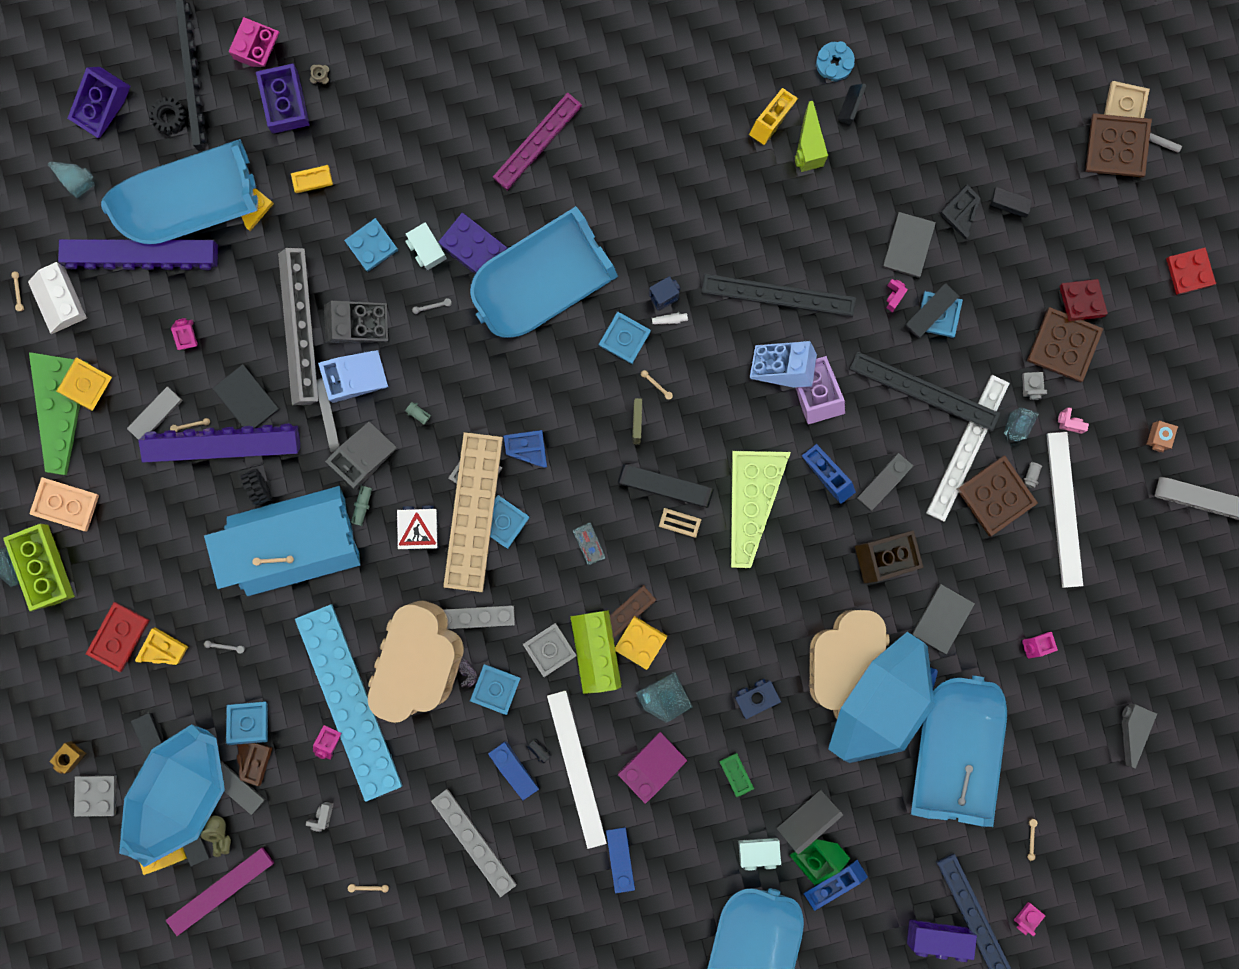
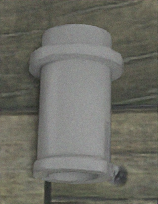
[1023,462,1042,488]

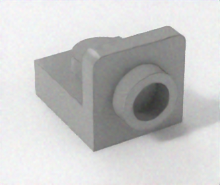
[1022,372,1047,400]
[306,802,333,831]

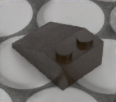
[855,530,923,583]

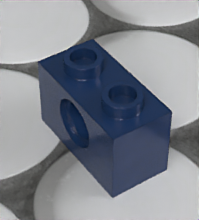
[649,276,680,311]
[734,678,781,719]

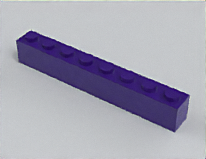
[58,239,218,270]
[138,424,301,462]

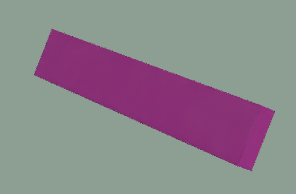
[493,92,582,191]
[166,847,274,936]

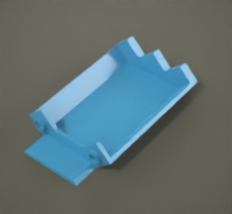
[204,486,360,596]

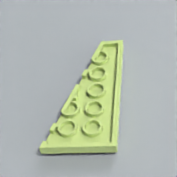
[731,451,791,568]

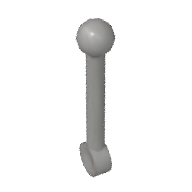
[412,299,452,314]
[204,640,245,653]
[958,765,973,806]

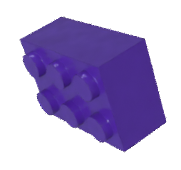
[256,64,310,134]
[438,213,508,274]
[907,920,977,962]

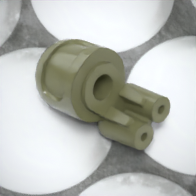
[201,815,231,857]

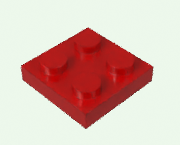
[1166,247,1216,295]

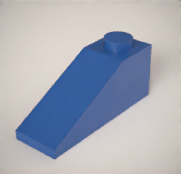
[802,444,856,504]
[488,741,539,800]
[606,827,635,893]
[804,860,868,911]

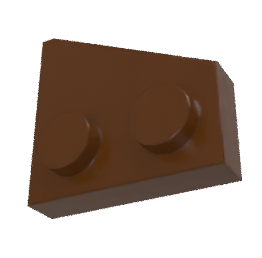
[237,743,272,786]

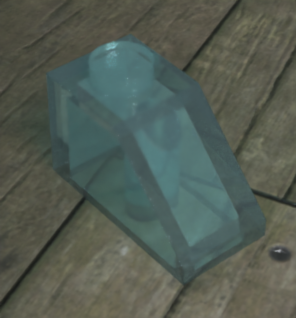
[48,162,95,198]
[1004,408,1039,441]

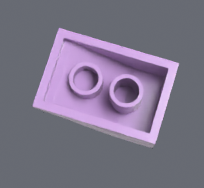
[795,356,845,424]

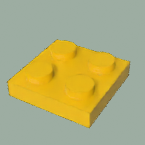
[56,358,112,411]
[615,616,667,670]

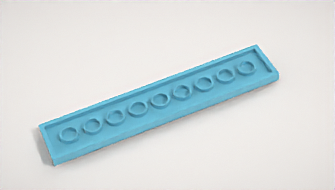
[295,604,403,802]

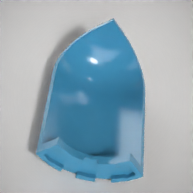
[101,139,258,244]
[470,206,618,338]
[911,675,1007,827]
[708,888,804,969]

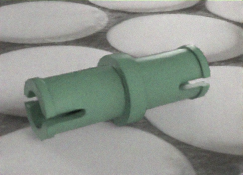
[350,485,373,526]

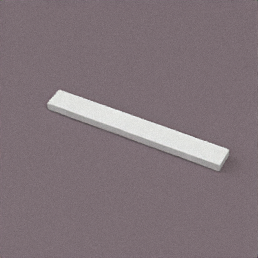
[926,375,1010,522]
[1046,432,1083,588]
[547,691,607,849]

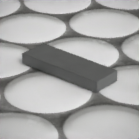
[220,761,266,815]

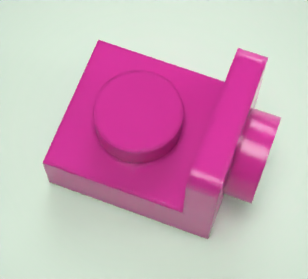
[886,279,908,312]
[171,318,197,350]
[1022,632,1058,659]
[313,725,342,760]
[1014,902,1045,937]

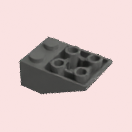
[324,301,388,344]
[325,422,397,490]

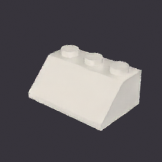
[28,262,87,334]

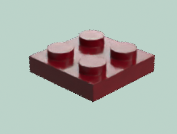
[1059,279,1108,321]

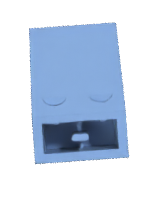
[750,341,817,388]
[318,350,388,403]

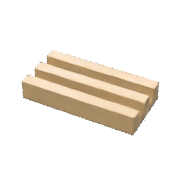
[659,508,701,538]

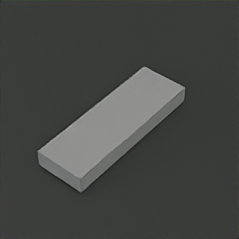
[127,387,183,440]

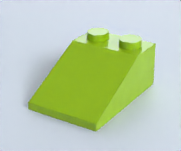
[795,101,828,172]

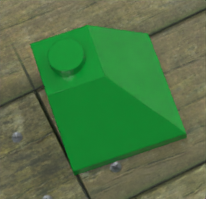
[789,839,850,886]

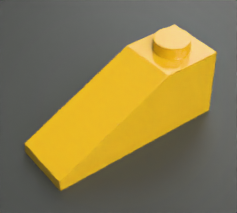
[749,88,798,145]

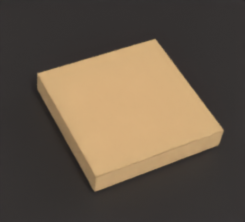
[1104,81,1150,118]

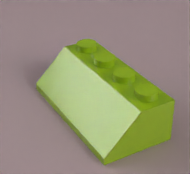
[3,524,75,611]
[571,610,621,694]

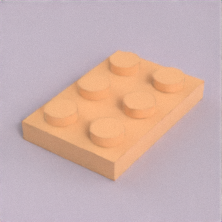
[30,477,99,532]

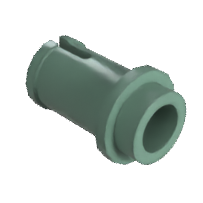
[405,402,431,425]

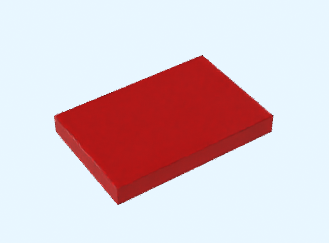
[86,602,150,672]

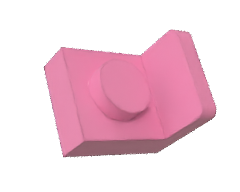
[1058,408,1089,434]

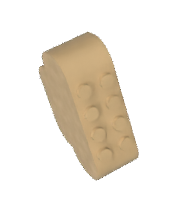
[368,601,464,722]
[810,610,889,719]

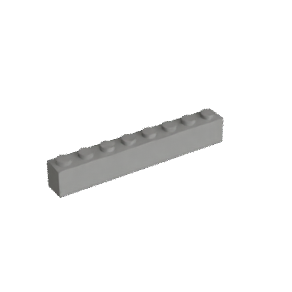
[278,248,318,405]

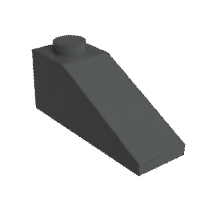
[857,453,913,511]
[1122,703,1157,769]

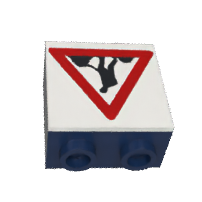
[397,506,440,550]

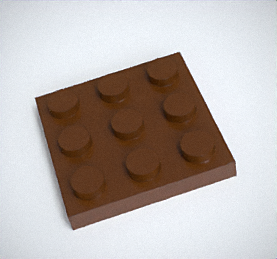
[1085,113,1152,177]
[1027,307,1103,383]
[956,455,1038,536]

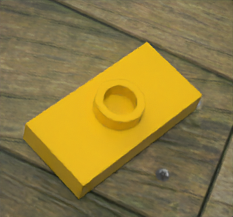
[291,165,333,193]

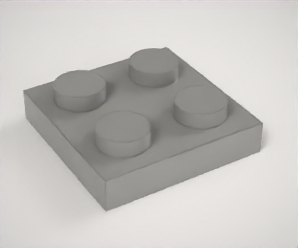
[523,623,577,677]
[74,775,117,816]

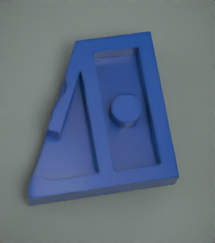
[504,430,547,468]

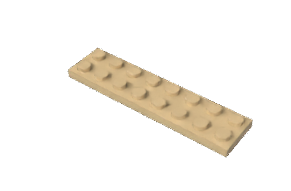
[444,432,503,592]

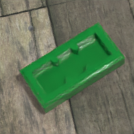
[719,753,754,797]

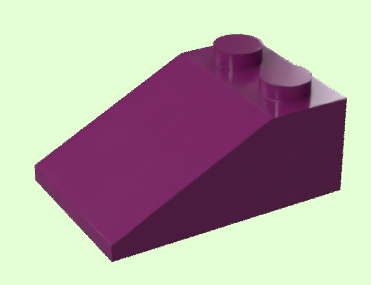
[618,732,687,804]

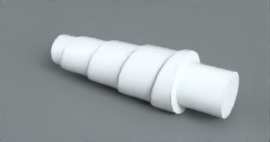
[652,312,688,325]

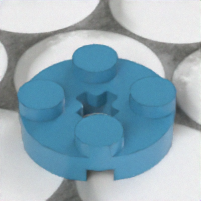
[816,41,855,81]

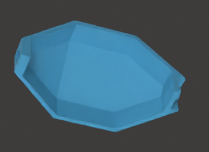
[828,632,935,763]
[119,724,225,867]

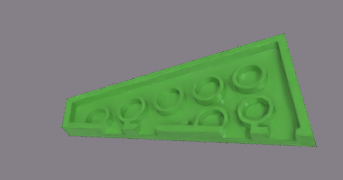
[29,352,88,475]

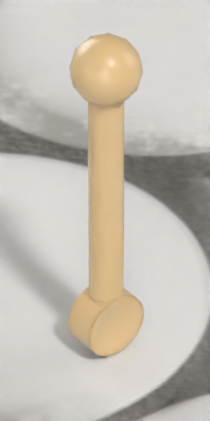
[11,272,24,312]
[641,370,673,400]
[170,418,210,432]
[253,556,294,566]
[1027,819,1038,861]
[348,884,389,893]

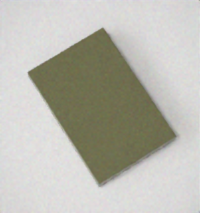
[633,398,642,444]

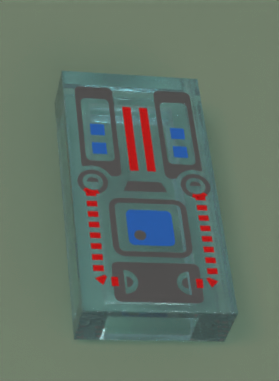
[573,523,606,566]

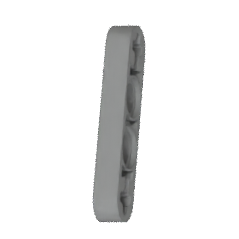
[316,378,340,453]

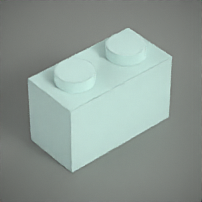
[405,222,447,270]
[738,838,781,870]

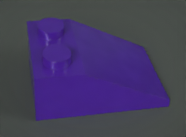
[67,67,130,138]

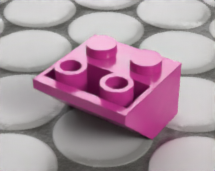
[229,17,280,67]

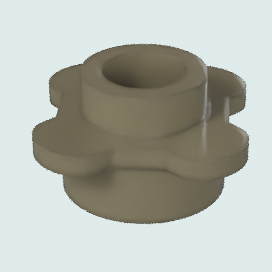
[310,65,329,84]

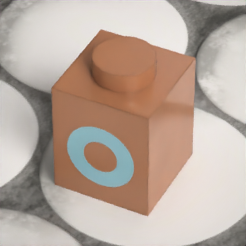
[1147,421,1178,452]

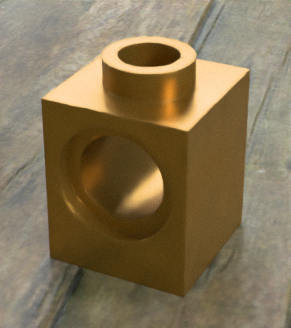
[49,741,86,774]

